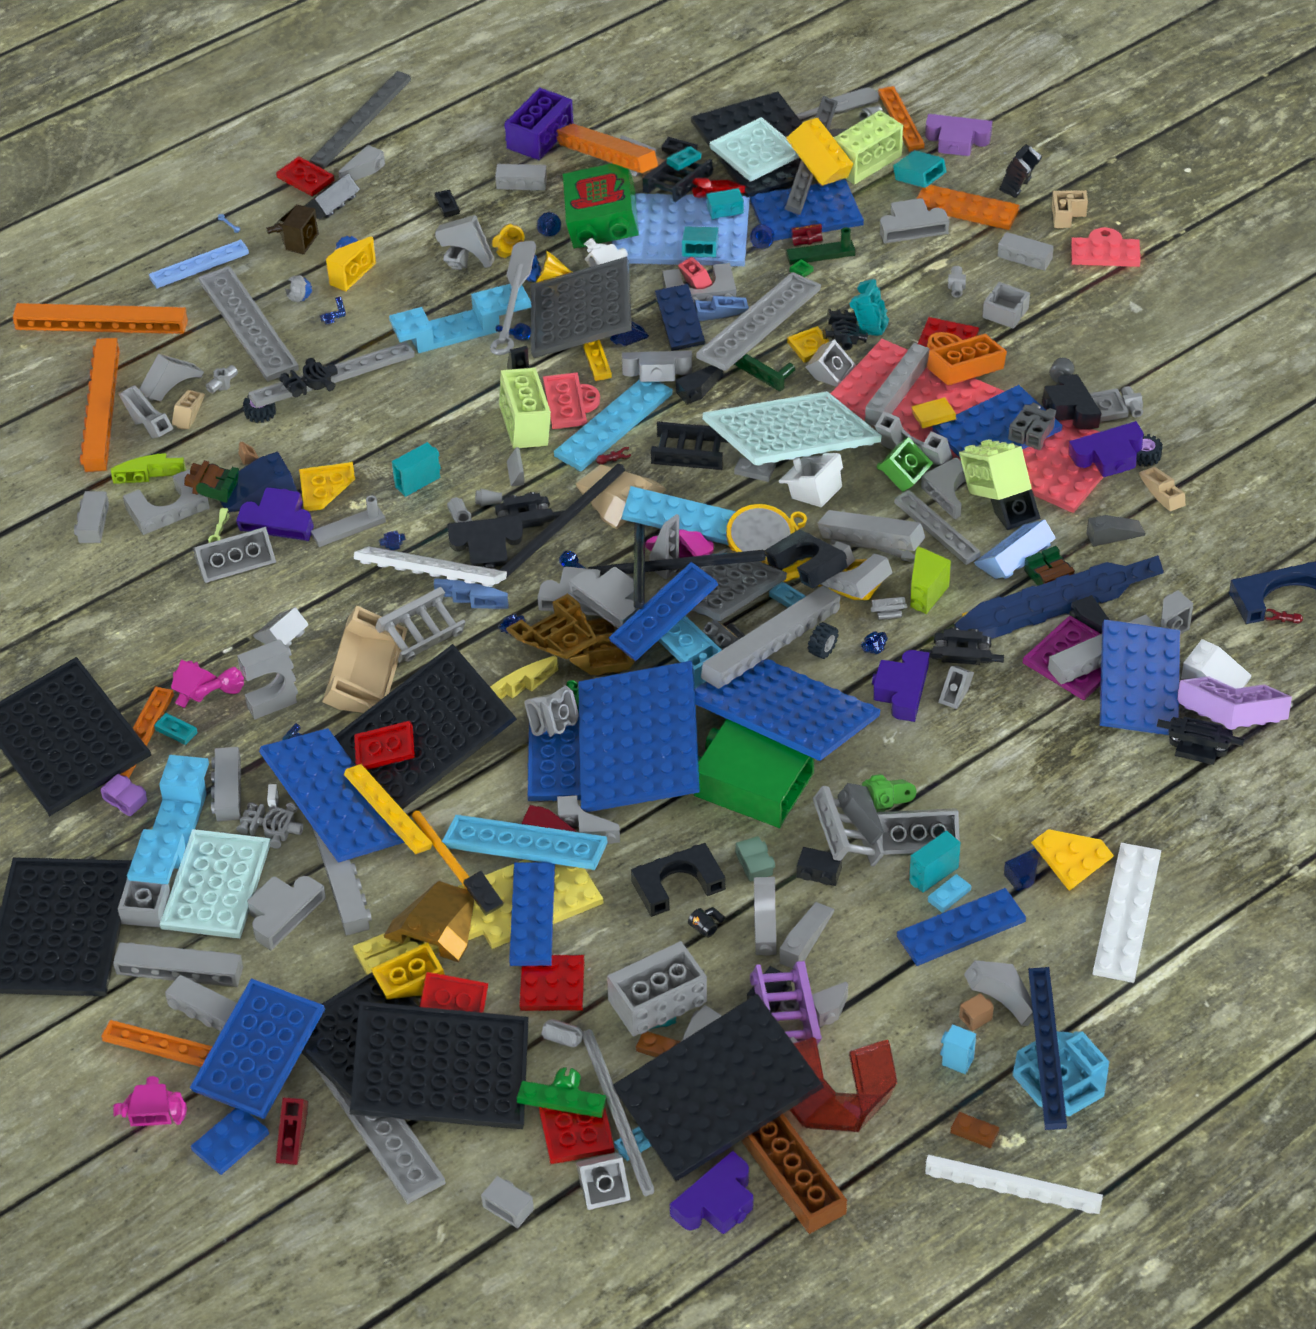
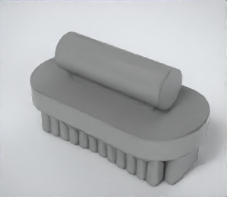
[870,597,907,620]
[541,1019,583,1047]

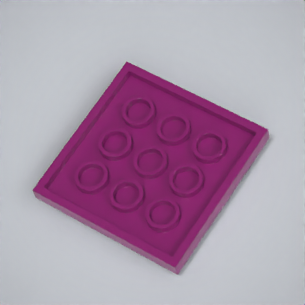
[1022,615,1101,701]

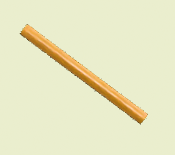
[411,811,469,890]

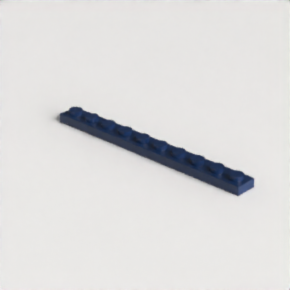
[1028,967,1067,1130]

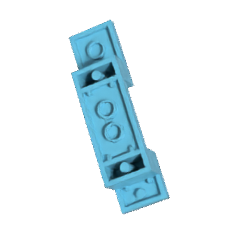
[389,284,531,353]
[658,616,722,688]
[127,755,209,885]

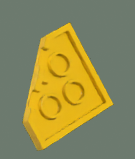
[299,462,355,511]
[1031,829,1114,891]

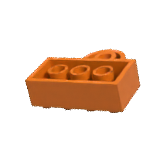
[927,332,1007,385]

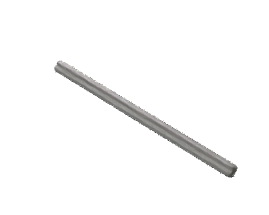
[582,1029,654,1196]

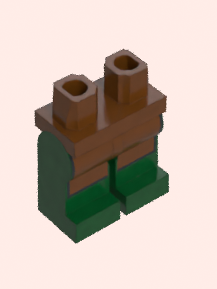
[184,460,239,503]
[1024,546,1075,586]

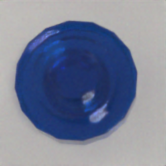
[536,212,562,237]
[750,224,775,249]
[379,530,406,551]
[498,613,526,636]
[861,631,888,654]

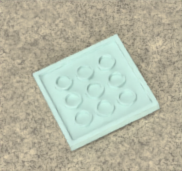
[710,117,799,182]

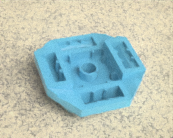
[1013,1032,1109,1116]

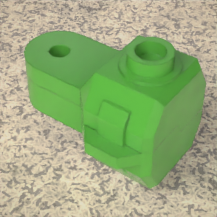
[862,774,917,812]

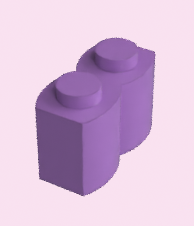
[100,774,147,816]

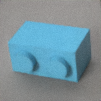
[940,1024,976,1074]

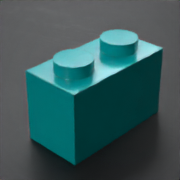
[706,188,744,219]

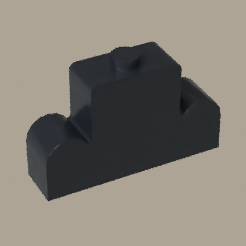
[1041,374,1102,429]
[447,515,523,569]

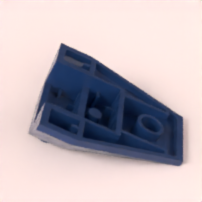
[220,451,297,513]

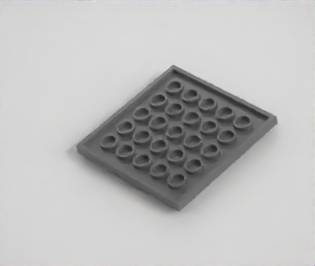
[531,256,632,358]

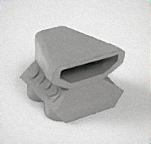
[524,685,579,737]

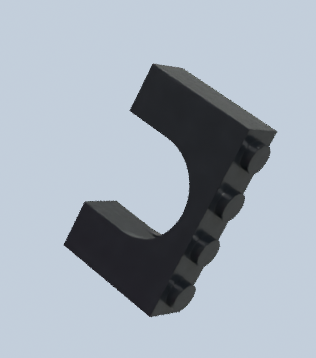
[765,529,848,589]
[631,843,726,917]

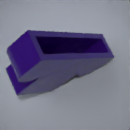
[1069,421,1143,477]
[236,487,314,541]
[872,650,930,722]
[670,1151,753,1234]

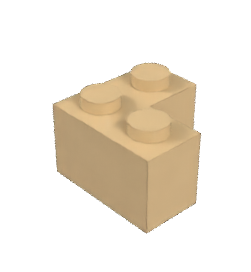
[1052,190,1088,228]

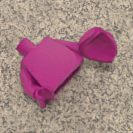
[645,529,714,558]
[171,659,244,708]
[113,1076,187,1126]

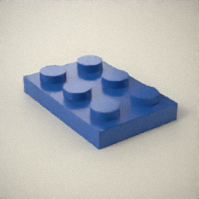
[191,1108,269,1175]

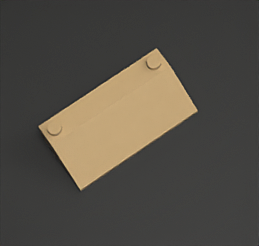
[322,605,407,713]

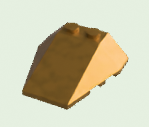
[506,593,597,659]
[569,618,635,676]
[384,881,475,963]

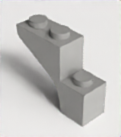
[443,246,469,270]
[119,385,174,439]
[557,796,620,844]

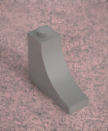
[435,215,495,268]
[139,354,204,401]
[921,457,966,519]
[754,877,776,956]
[964,960,1033,1026]

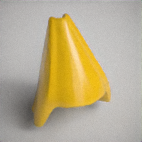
[492,224,525,258]
[536,251,572,283]

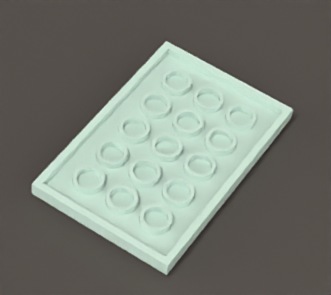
[160,829,270,939]

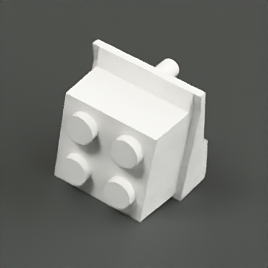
[779,453,843,507]

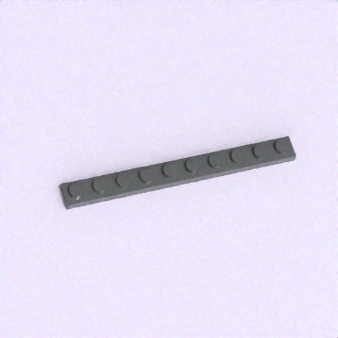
[310,71,411,169]
[785,96,838,215]

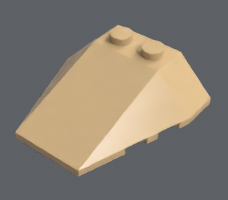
[576,464,666,529]

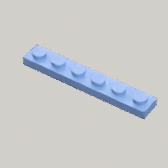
[149,240,249,288]

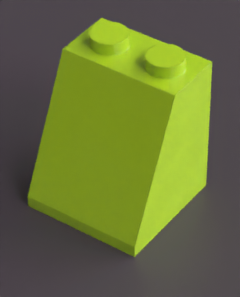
[910,546,951,614]

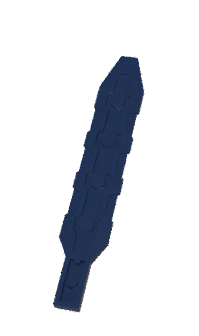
[954,555,1164,639]

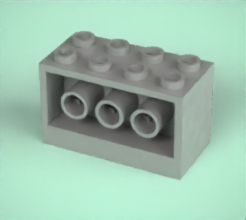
[607,941,707,1037]

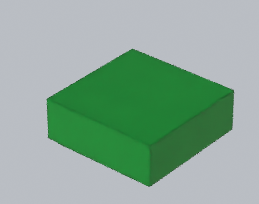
[790,259,814,277]

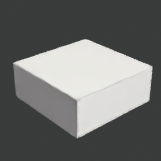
[267,784,279,811]

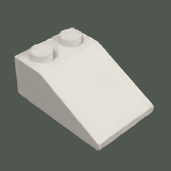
[1181,639,1252,688]

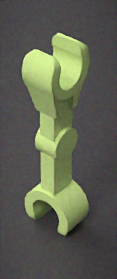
[208,508,230,543]

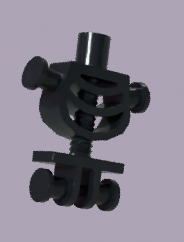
[822,309,868,350]
[279,358,338,398]

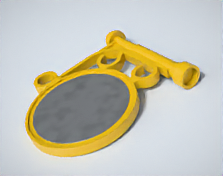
[726,504,812,583]

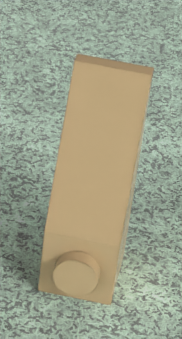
[172,390,205,429]

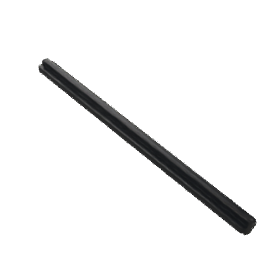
[500,463,625,582]
[634,522,645,609]
[588,549,766,577]

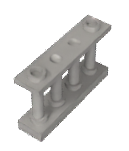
[375,587,466,663]
[813,786,884,866]

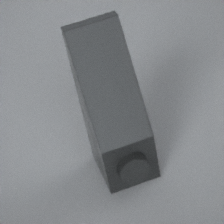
[1086,515,1145,547]
[837,783,884,845]

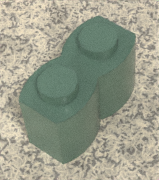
[735,836,775,882]

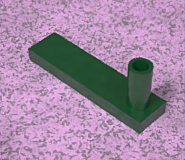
[786,227,856,265]
[733,354,796,392]

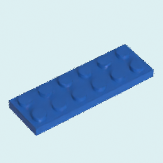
[609,562,718,661]
[509,862,555,966]
[897,888,1026,966]

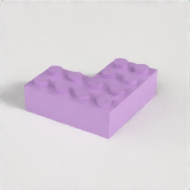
[1177,676,1292,729]

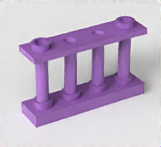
[750,961,822,1048]

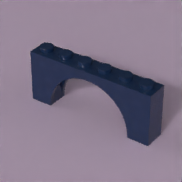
[1229,561,1316,625]

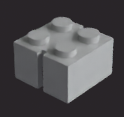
[983,282,1030,329]

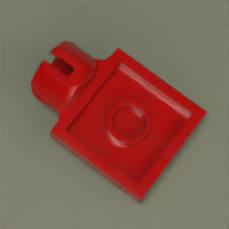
[692,178,745,198]

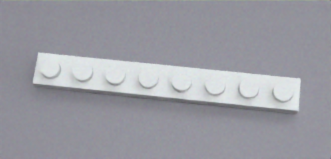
[925,1155,1103,1214]

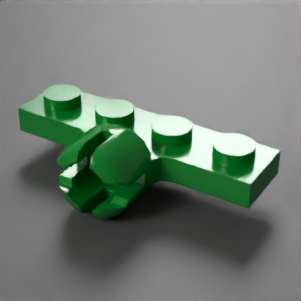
[517,1067,606,1118]

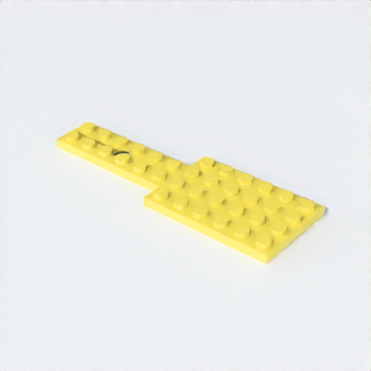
[353,860,604,975]

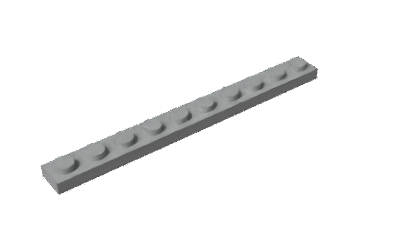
[249,342,415,408]

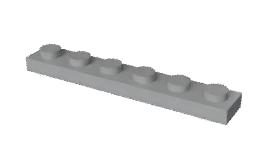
[894,490,981,565]

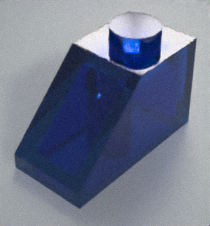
[610,321,649,346]
[1004,848,1041,891]

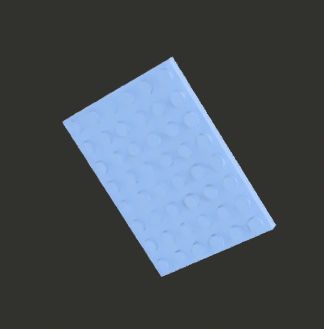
[612,193,750,266]

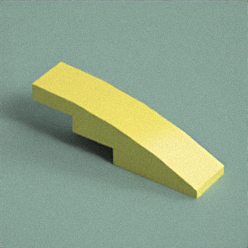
[490,655,558,699]

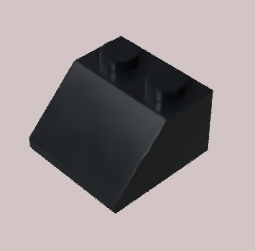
[990,489,1041,530]

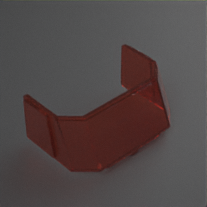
[789,1037,897,1132]

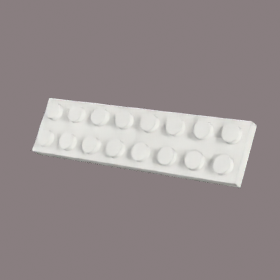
[354,546,507,587]
[1093,843,1161,983]

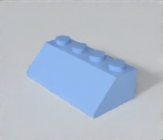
[974,519,1055,579]

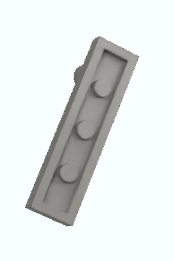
[311,495,386,547]

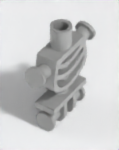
[236,802,304,849]

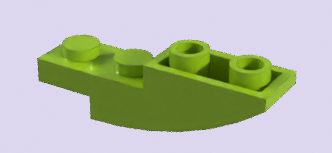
[111,453,186,484]

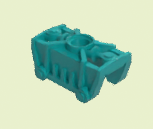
[849,279,889,336]

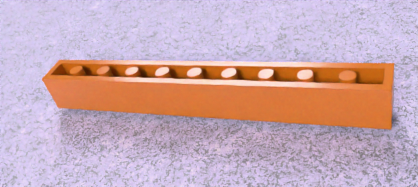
[557,123,658,173]
[13,303,188,334]
[80,338,120,472]

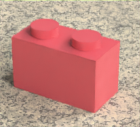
[678,257,713,289]

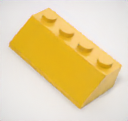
[786,117,853,186]

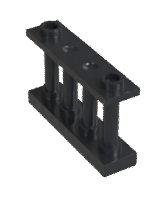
[642,150,714,202]
[651,421,728,470]

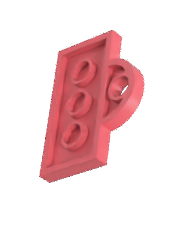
[1071,228,1140,267]
[543,372,600,429]

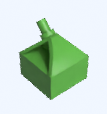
[877,437,933,492]

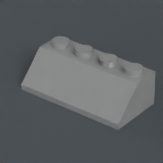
[193,527,276,583]
[877,808,960,855]

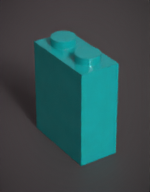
[893,150,946,188]
[682,226,719,257]
[392,442,441,497]
[909,830,961,893]

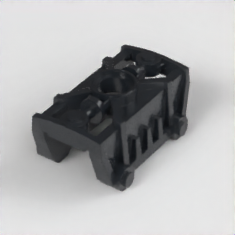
[999,144,1042,198]

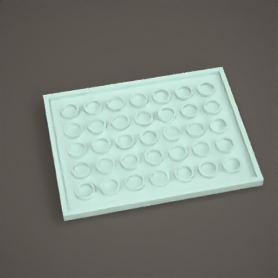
[702,391,882,465]

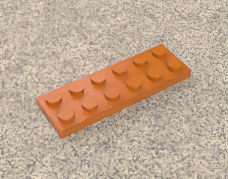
[917,184,1020,230]

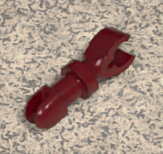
[596,447,631,465]
[1265,609,1303,624]

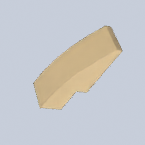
[1139,466,1186,511]

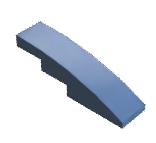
[694,296,749,321]
[434,579,509,609]

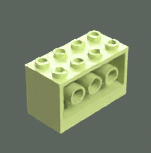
[834,110,903,185]
[499,368,551,449]
[959,439,1032,500]

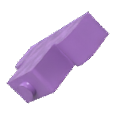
[925,114,993,156]

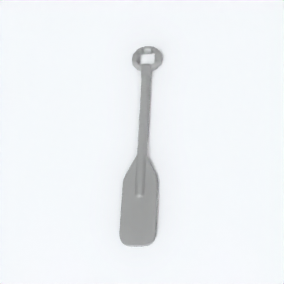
[796,87,879,120]
[490,241,536,356]

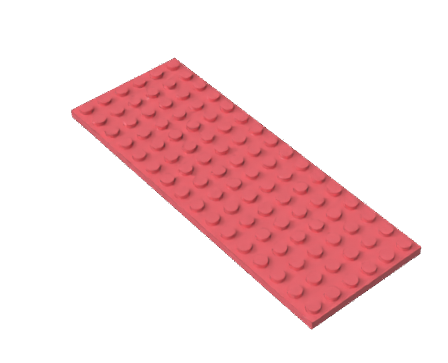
[830,339,1103,513]

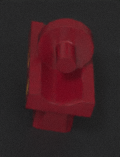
[791,224,823,246]

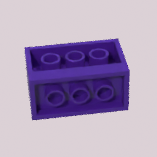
[504,88,574,160]

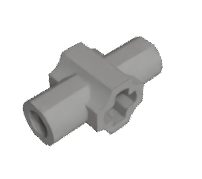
[948,266,966,297]
[206,365,238,394]
[1121,386,1143,417]

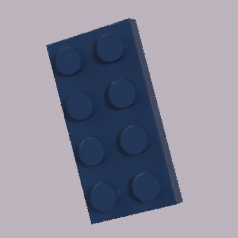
[655,284,705,351]

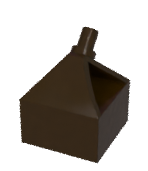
[266,204,319,255]

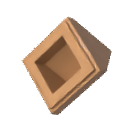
[238,442,259,465]

